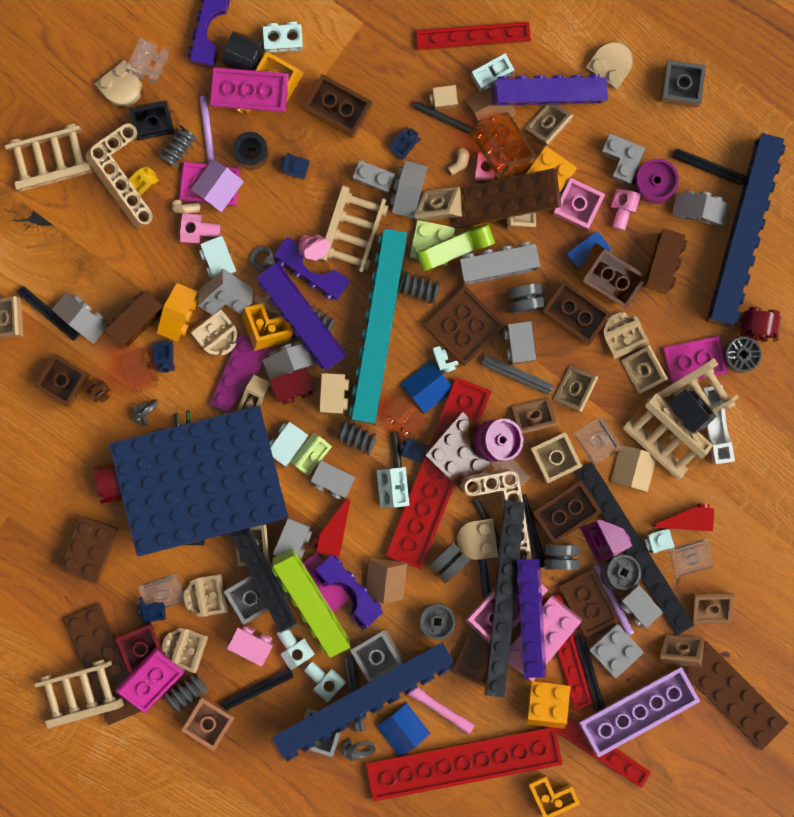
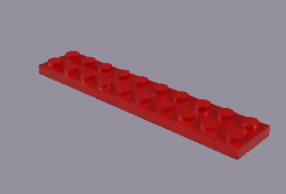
[386,377,491,570]
[366,727,563,802]

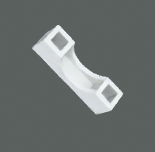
[702,385,735,464]

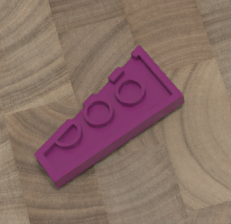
[210,334,275,412]

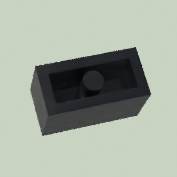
[669,387,717,433]

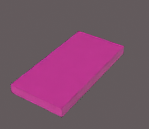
[210,68,289,112]

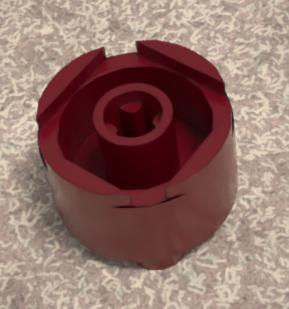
[740,307,782,342]
[94,463,123,504]

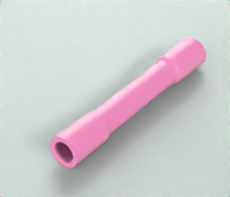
[408,687,475,735]

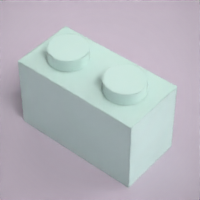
[199,236,237,279]
[270,422,309,467]

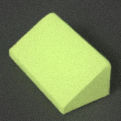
[291,432,332,476]

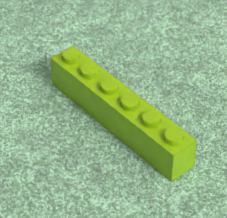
[271,548,350,658]

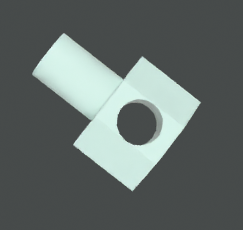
[277,630,315,670]
[304,661,346,703]

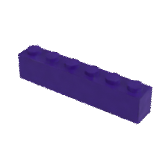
[491,74,608,106]
[257,263,347,371]
[517,559,547,678]

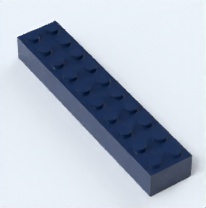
[706,133,786,328]
[270,642,454,762]

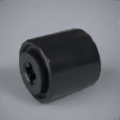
[222,31,263,71]
[233,131,269,170]

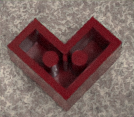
[269,367,315,405]

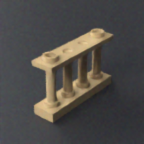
[5,124,93,192]
[319,186,389,274]
[647,358,739,439]
[623,393,713,480]
[34,659,124,729]

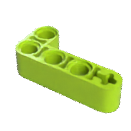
[416,224,495,271]

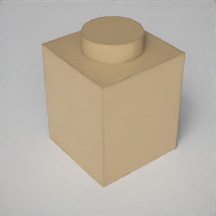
[429,85,458,110]

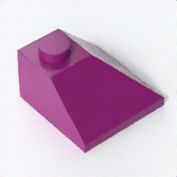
[580,520,632,562]

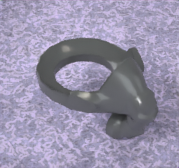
[250,246,276,271]
[131,399,159,425]
[341,738,376,761]

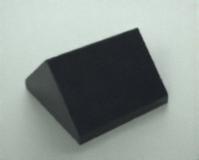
[129,100,175,141]

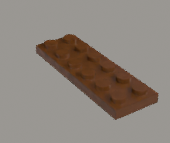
[454,168,561,229]
[64,604,141,725]
[680,641,789,750]

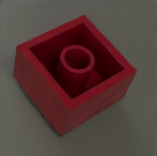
[115,622,163,675]

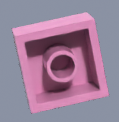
[553,178,605,231]
[227,625,274,667]

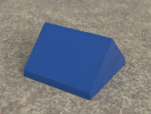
[401,360,452,414]
[377,703,430,756]

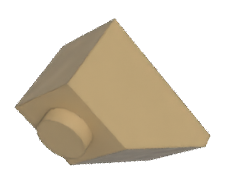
[237,375,271,411]

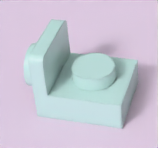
[432,346,458,373]
[644,528,674,554]

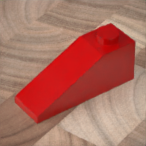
[314,499,351,557]
[653,503,715,531]

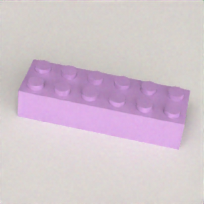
[577,667,700,758]

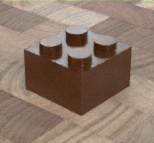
[34,354,90,407]

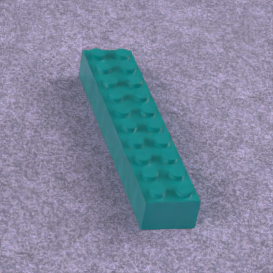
[349,229,407,425]

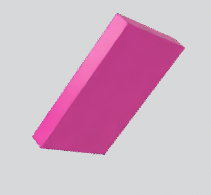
[179,162,240,206]
[662,336,727,385]
[303,553,351,612]
[116,648,184,713]

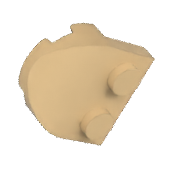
[587,42,633,89]
[95,60,143,107]
[190,308,238,355]
[604,312,649,359]
[457,519,498,560]
[184,574,228,617]
[162,628,209,673]

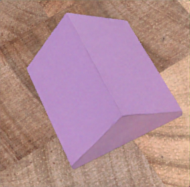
[191,159,244,213]

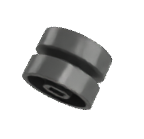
[507,283,545,314]
[723,337,762,373]
[428,542,470,584]
[544,545,579,570]
[600,555,641,591]
[420,603,455,640]

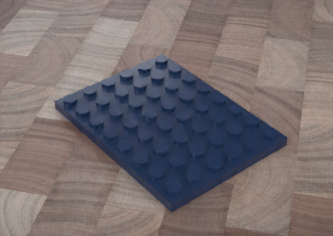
[109,406,288,557]

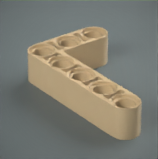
[86,124,153,228]
[461,469,531,560]

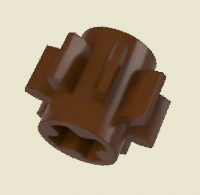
[87,379,111,403]

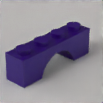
[188,0,230,69]
[274,237,350,301]
[311,555,383,630]

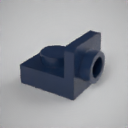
[388,127,421,160]
[280,153,310,179]
[154,341,175,373]
[399,438,429,464]
[136,597,166,623]

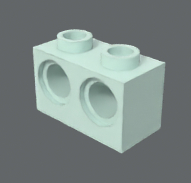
[263,22,303,53]
[471,54,515,92]
[376,467,409,508]

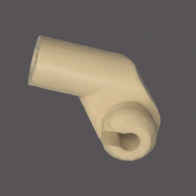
[447,148,470,175]
[171,200,200,214]

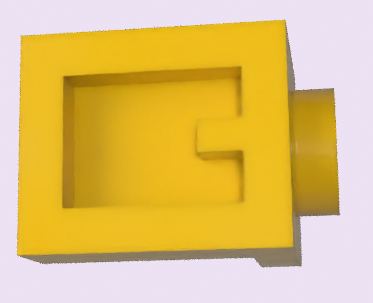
[128,166,159,196]

